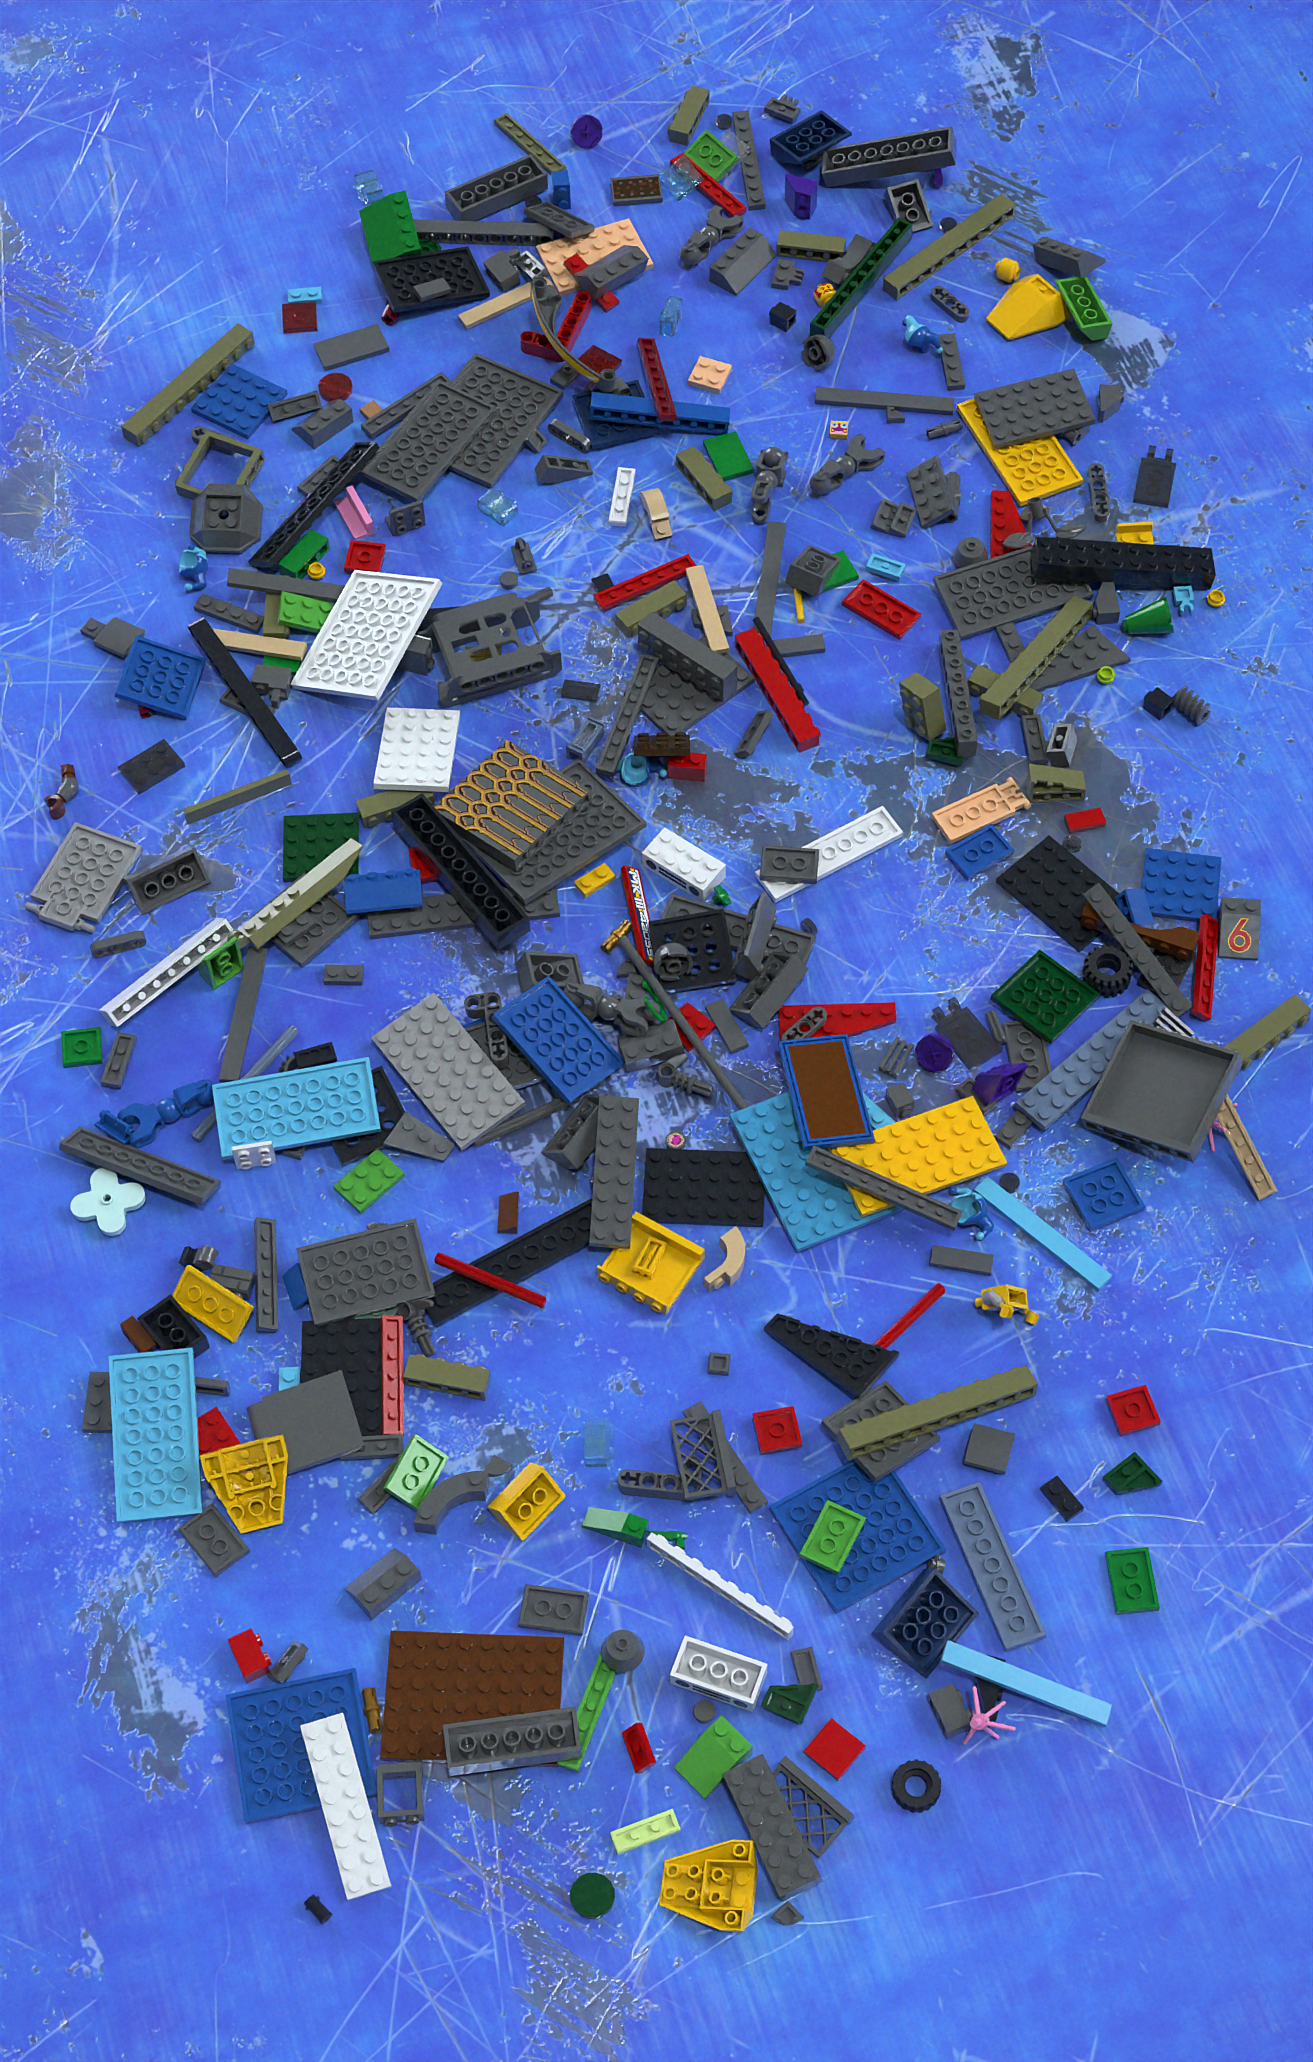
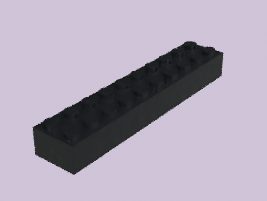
[1031,537,1216,590]
[391,793,530,950]

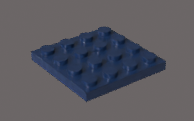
[572,380,659,450]

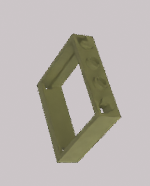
[175,430,265,500]

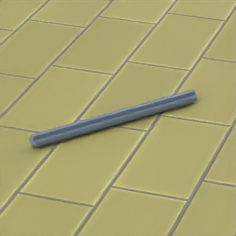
[191,1025,298,1142]

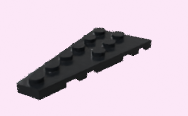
[764,1313,900,1399]

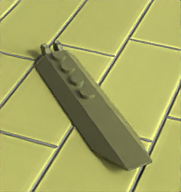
[227,838,363,949]

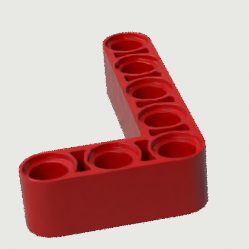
[520,291,591,362]

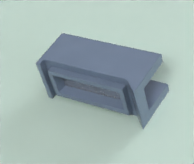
[566,716,605,763]

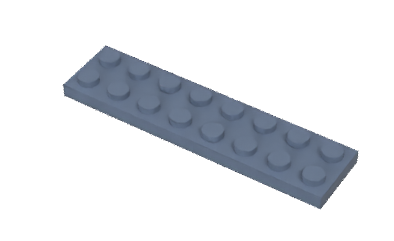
[940,1482,1046,1652]

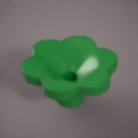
[712,885,731,906]

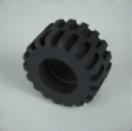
[1082,944,1133,998]

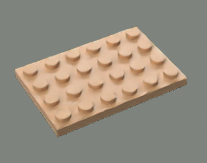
[536,218,654,296]

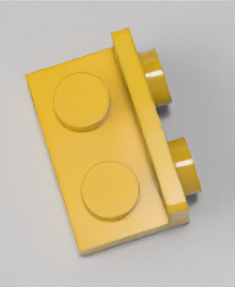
[1115,522,1154,544]

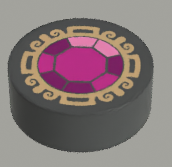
[666,1131,686,1149]

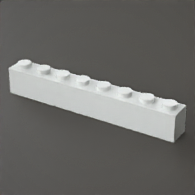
[99,918,233,1027]

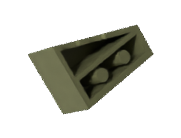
[1026,764,1086,803]

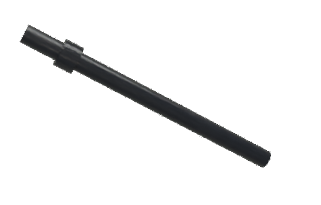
[753,617,809,706]

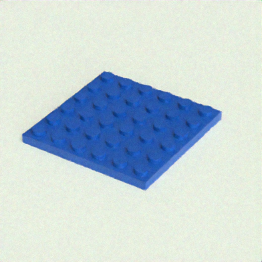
[769,1460,946,1614]
[226,1668,377,1824]

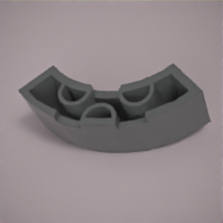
[822,234,876,285]
[414,1471,490,1535]

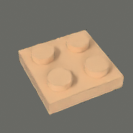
[688,356,732,394]

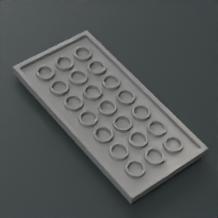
[371,993,526,1151]

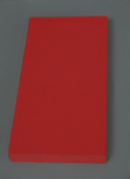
[842,579,921,640]

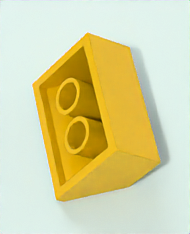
[487,1462,566,1541]

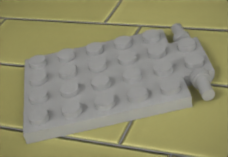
[25,822,143,933]

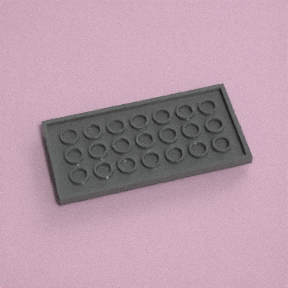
[359,380,496,502]
[933,545,1094,640]

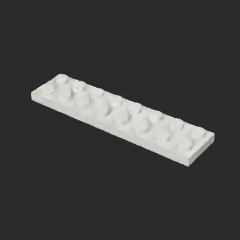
[755,806,903,903]
[300,1713,391,1901]

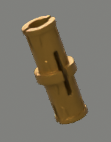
[600,920,633,954]
[362,1687,383,1734]

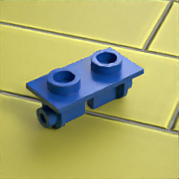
[94,1110,135,1145]

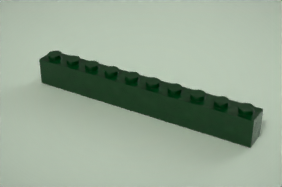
[810,217,913,338]

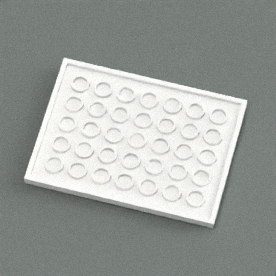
[290,570,442,701]

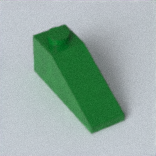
[582,1507,649,1548]

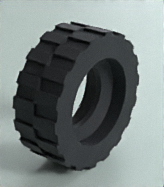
[891,1759,941,1813]

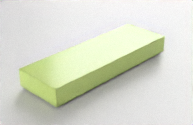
[610,1809,681,1855]

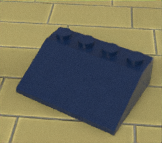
[770,110,852,164]
[872,1568,979,1678]

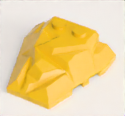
[200,1434,288,1534]

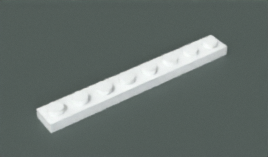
[647,1532,794,1641]

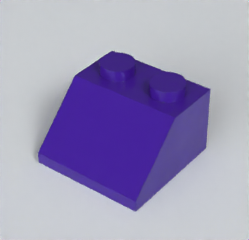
[785,173,818,220]
[972,1063,1028,1104]

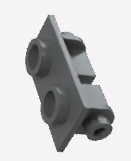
[511,537,537,574]

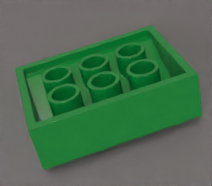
[359,190,422,264]

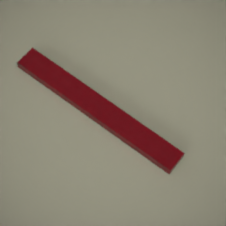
[637,338,677,421]

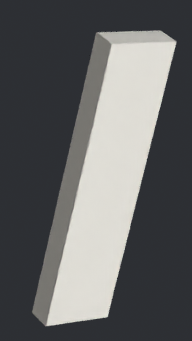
[608,467,636,527]

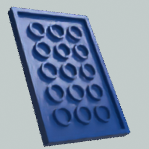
[491,976,625,1105]

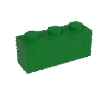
[278,529,330,579]

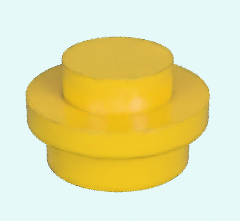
[307,562,326,579]
[1207,590,1225,607]

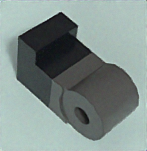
[179,1245,219,1271]

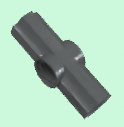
[943,472,961,523]

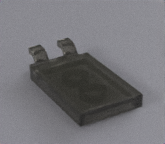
[1133,445,1176,508]
[931,997,1003,1072]

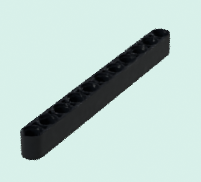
[187,617,302,768]

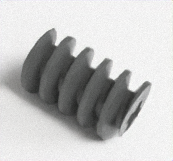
[1172,686,1211,725]

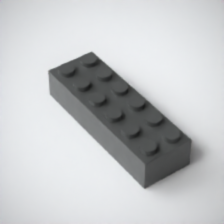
[445,154,548,221]
[638,611,737,702]
[443,1707,582,1776]
[723,1754,823,1901]

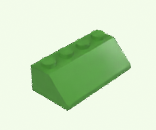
[1055,276,1113,341]

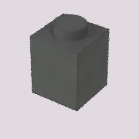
[885,1082,915,1118]

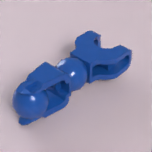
[117,1079,214,1149]

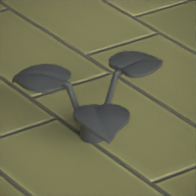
[1002,497,1087,548]

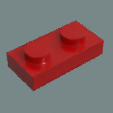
[622,1723,656,1773]

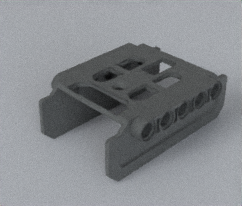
[417,593,562,707]

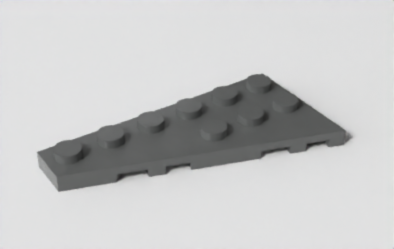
[1029,625,1130,692]

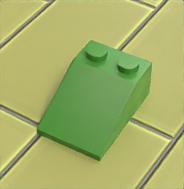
[198,936,244,990]
[674,1715,753,1799]

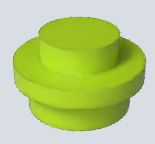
[1097,666,1115,684]

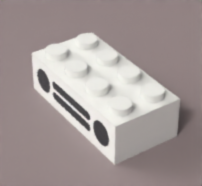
[642,827,726,902]
[670,1635,768,1713]

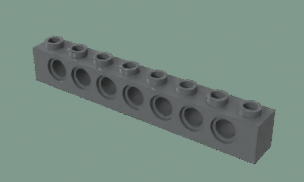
[938,630,978,757]

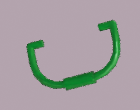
[642,980,667,1023]

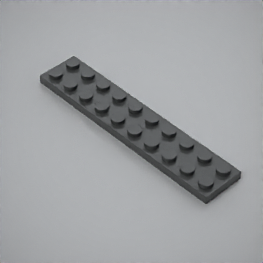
[367,885,560,940]

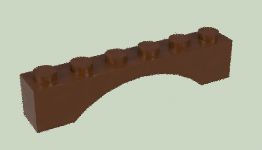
[1080,900,1200,961]

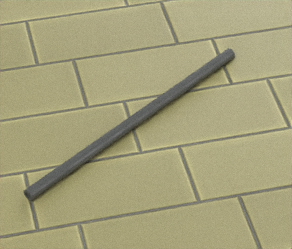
[618,935,749,1110]

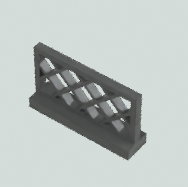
[670,1409,736,1500]
[773,1756,855,1858]

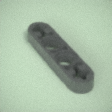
[1087,463,1110,522]

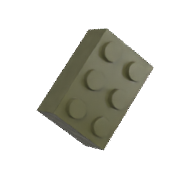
[899,672,946,741]

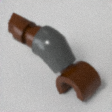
[44,764,78,820]

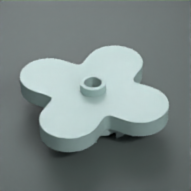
[70,1168,146,1236]

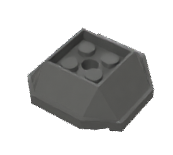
[189,483,263,554]

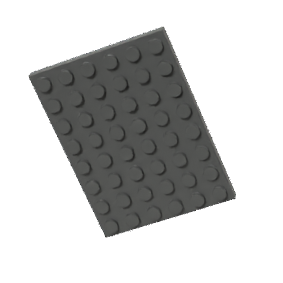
[448,353,564,489]
[460,759,647,905]

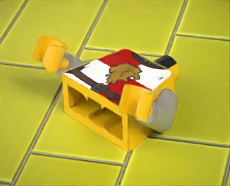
[975,1284,1039,1325]

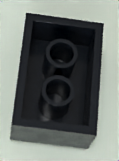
[137,1294,210,1359]

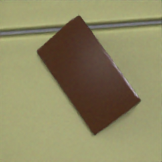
[497,1192,520,1234]
[120,1316,156,1353]

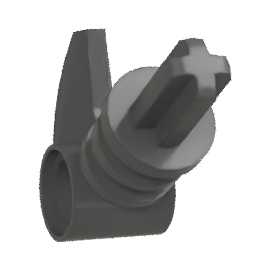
[658,1053,713,1096]
[397,1299,436,1357]

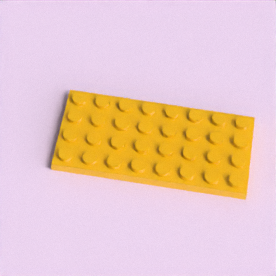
[956,398,1083,507]
[828,1096,1007,1218]

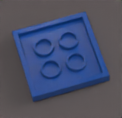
[1063,1158,1145,1232]

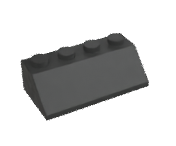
[710,228,776,296]
[1033,237,1106,278]
[573,245,649,301]
[123,845,211,914]
[731,891,777,980]
[729,951,808,1029]
[541,1094,609,1169]

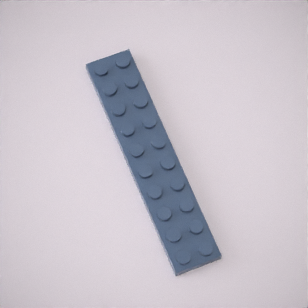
[1015,989,1171,1131]

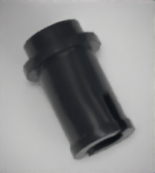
[304,1894,332,1924]

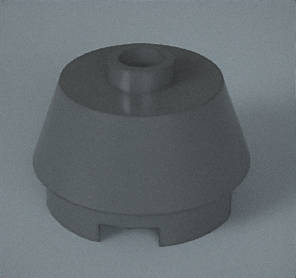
[952,537,988,569]
[601,1630,645,1673]

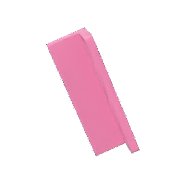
[334,485,374,540]

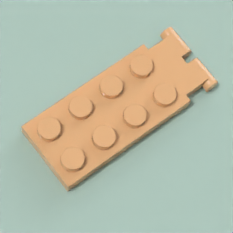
[931,777,1032,844]

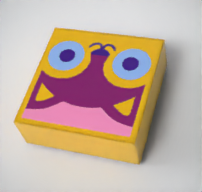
[830,421,848,439]

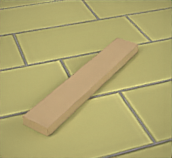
[458,277,554,330]
[686,565,729,654]
[212,628,308,661]
[1216,1094,1278,1200]

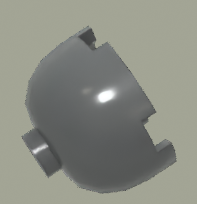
[801,334,835,371]
[653,943,693,981]

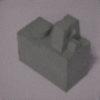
[483,248,521,293]
[251,664,293,708]

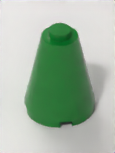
[1122,597,1174,634]

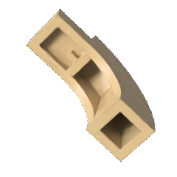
[640,488,672,540]
[704,1226,745,1292]

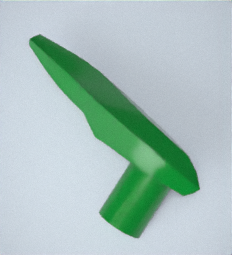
[647,1531,688,1550]

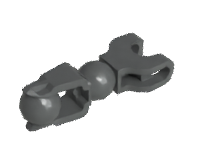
[679,205,744,269]
[809,434,886,498]
[751,446,789,523]
[563,982,660,1037]

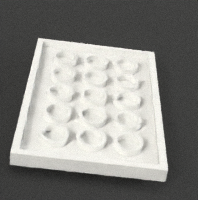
[373,707,460,792]

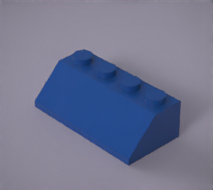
[344,868,423,914]

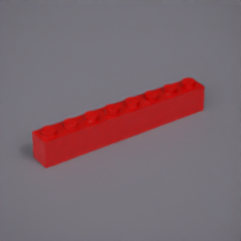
[735,628,821,753]

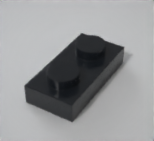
[1040,1476,1084,1522]

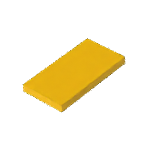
[172,1265,254,1343]

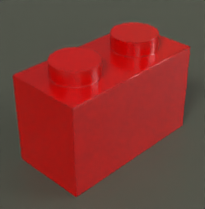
[668,752,707,782]
[227,1628,272,1684]

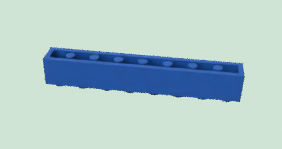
[589,392,730,434]

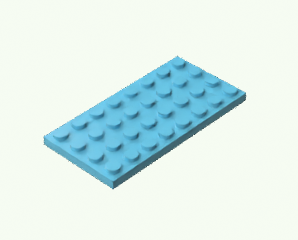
[212,1057,381,1160]
[109,1348,203,1523]

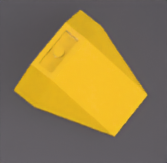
[986,274,1071,341]
[659,1840,758,1932]

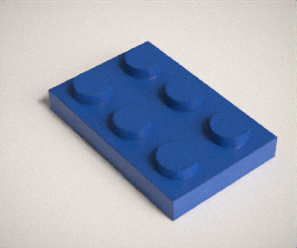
[945,824,1014,880]

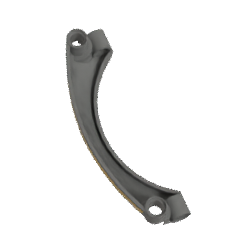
[530,277,631,396]

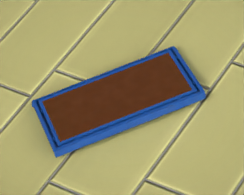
[778,1034,875,1151]

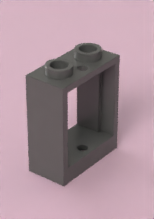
[377,1762,425,1826]

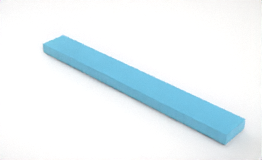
[974,1176,1112,1292]
[940,1640,1112,1727]

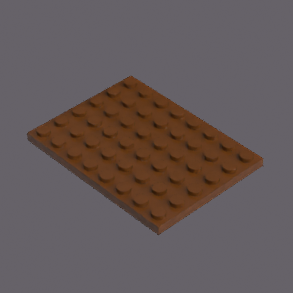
[380,1631,564,1767]

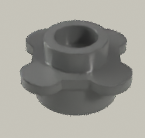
[927,1554,945,1575]

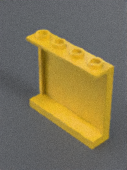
[597,1212,705,1315]

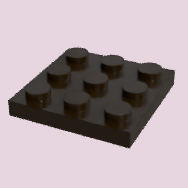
[634,732,690,756]

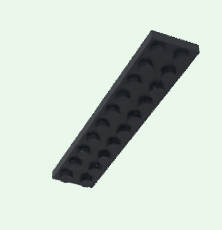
[248,442,380,568]
[425,1198,592,1327]

